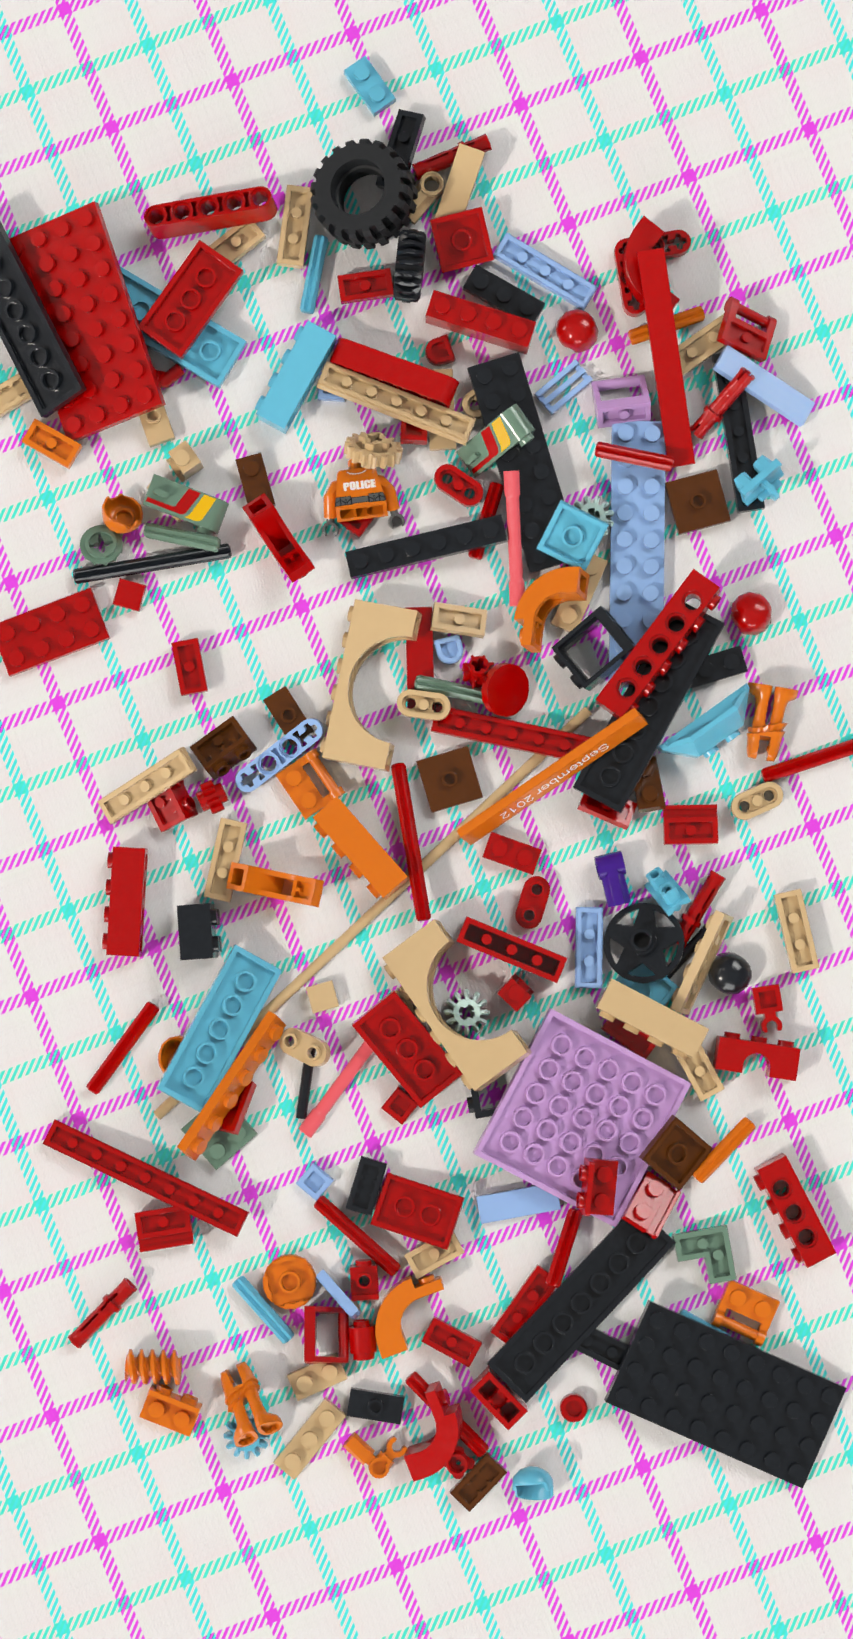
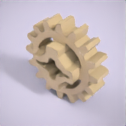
[343,432,403,469]

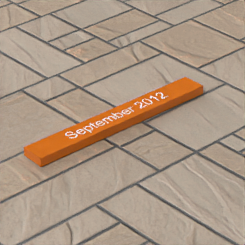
[457,708,648,845]

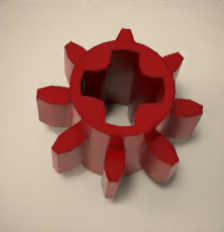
[462,655,494,689]
[196,780,229,814]

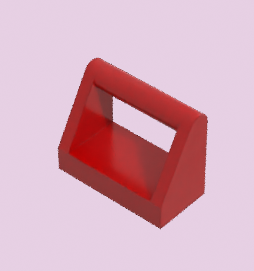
[304,1306,349,1364]

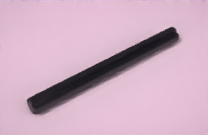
[73,543,232,584]

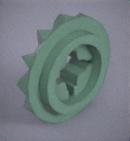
[80,525,123,566]

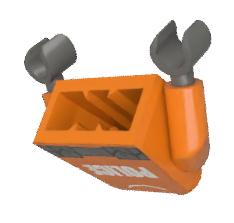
[322,459,405,536]

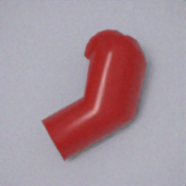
[153,363,185,388]

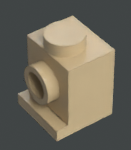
[166,440,204,483]

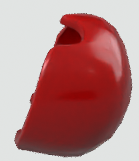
[556,309,599,353]
[731,592,772,635]

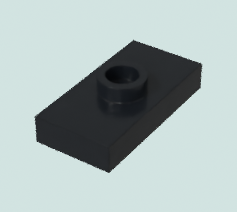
[346,1155,387,1216]
[347,1387,405,1425]

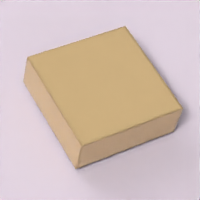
[306,980,339,1014]

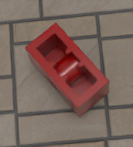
[469,1366,528,1430]

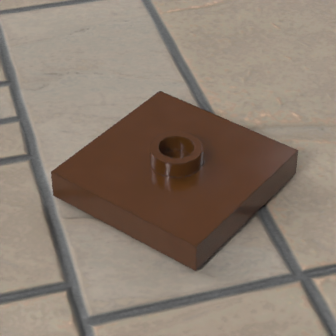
[665,469,731,535]
[416,746,483,813]
[639,1115,713,1191]

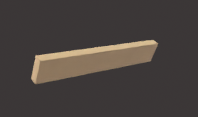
[317,361,476,446]

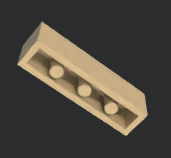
[595,979,709,1060]

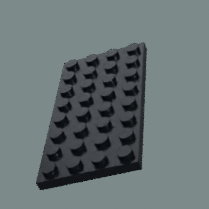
[604,1300,847,1489]

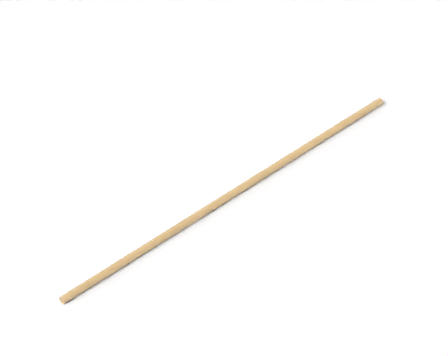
[153,707,592,1120]

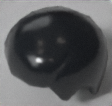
[708,952,752,994]

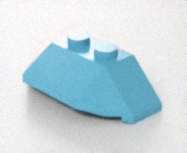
[657,683,750,758]

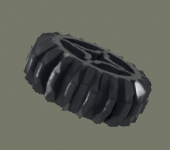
[393,229,426,303]

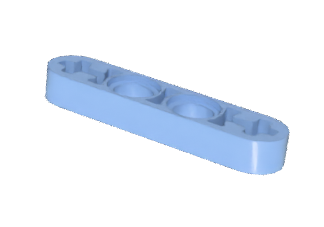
[235,718,324,792]

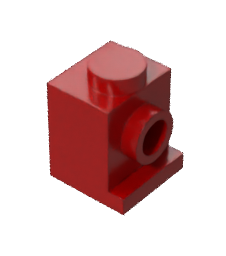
[496,973,534,1012]
[350,1259,379,1301]

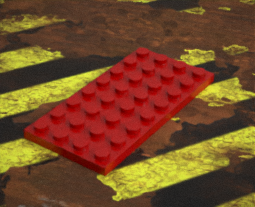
[9,201,166,441]

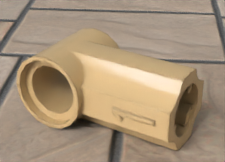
[409,171,444,225]

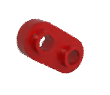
[434,464,483,507]
[515,876,550,929]

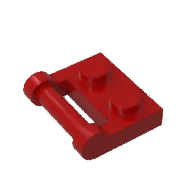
[716,296,777,363]

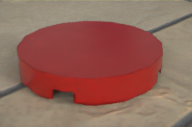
[481,662,529,717]

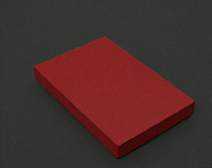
[370,1172,465,1250]

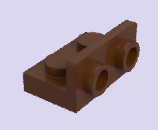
[190,716,257,780]

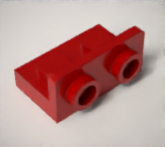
[147,780,198,832]
[576,1157,618,1216]

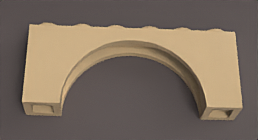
[320,599,422,772]
[382,919,532,1091]

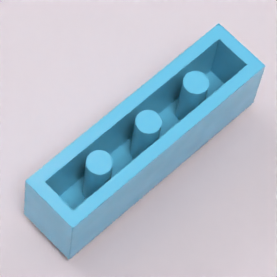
[255,321,337,434]

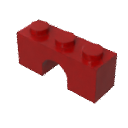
[712,1031,801,1081]

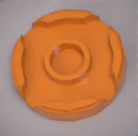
[263,1254,317,1309]

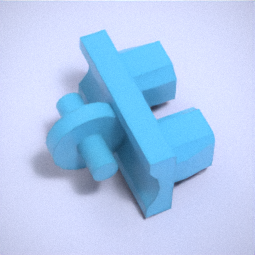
[734,455,784,506]
[644,867,691,916]

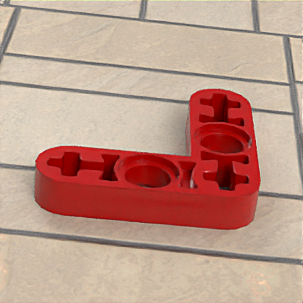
[614,230,691,317]

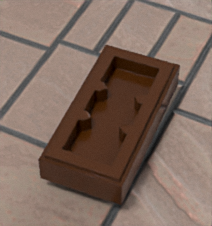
[263,686,314,746]
[450,1452,507,1512]

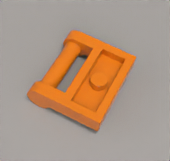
[276,748,346,820]
[711,1280,780,1347]

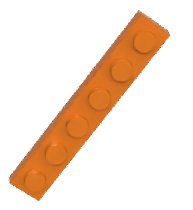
[177,1011,286,1161]

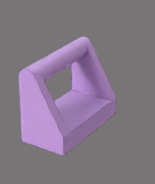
[591,374,651,428]

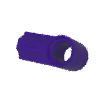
[594,851,631,907]

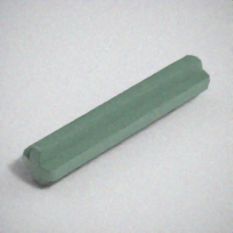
[143,523,221,552]
[414,675,484,704]

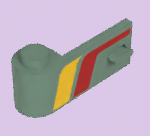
[456,404,535,477]
[143,474,229,536]

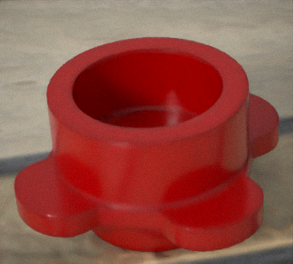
[444,1446,475,1479]

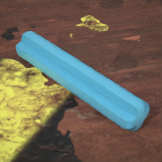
[300,235,328,314]
[232,1276,294,1344]

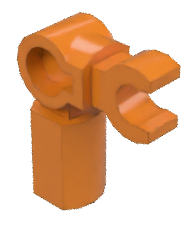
[342,1432,407,1479]

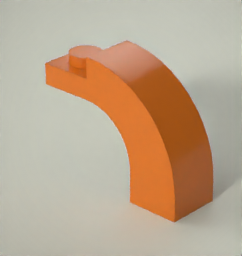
[514,566,589,653]
[226,862,324,907]
[375,1274,444,1359]

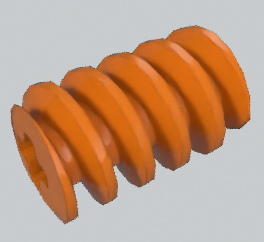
[125,1349,182,1385]

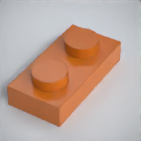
[22,419,83,469]

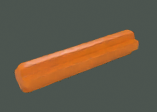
[628,306,705,345]
[693,1117,756,1183]

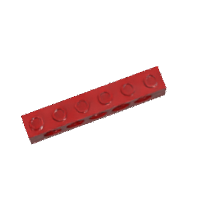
[595,569,721,719]

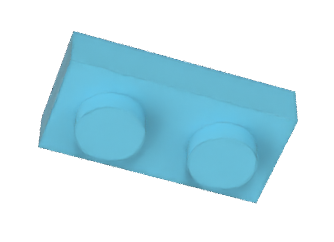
[344,56,396,117]

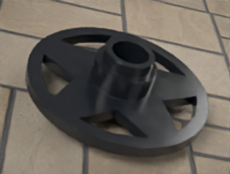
[604,903,685,984]

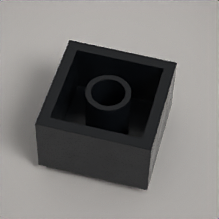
[177,903,222,960]

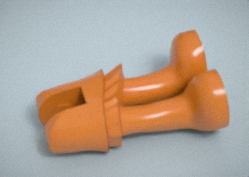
[746,682,798,762]
[220,1362,283,1447]

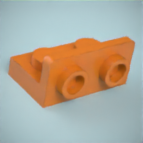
[139,1383,202,1437]

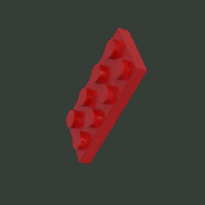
[139,240,244,359]
[0,588,111,677]
[352,990,462,1108]

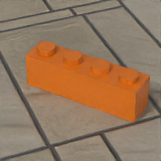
[313,796,409,900]

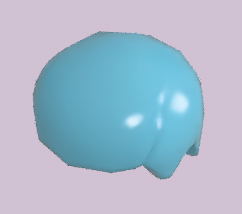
[512,1466,553,1500]

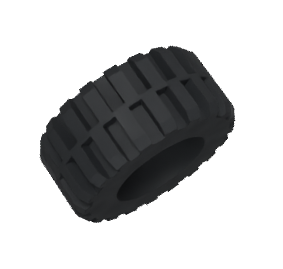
[310,139,418,250]

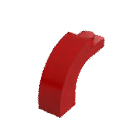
[622,216,680,309]
[242,493,315,583]
[404,1381,463,1482]

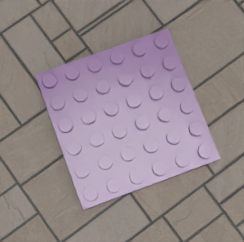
[473,1008,691,1227]

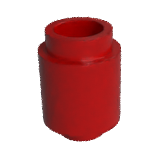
[348,1319,377,1361]

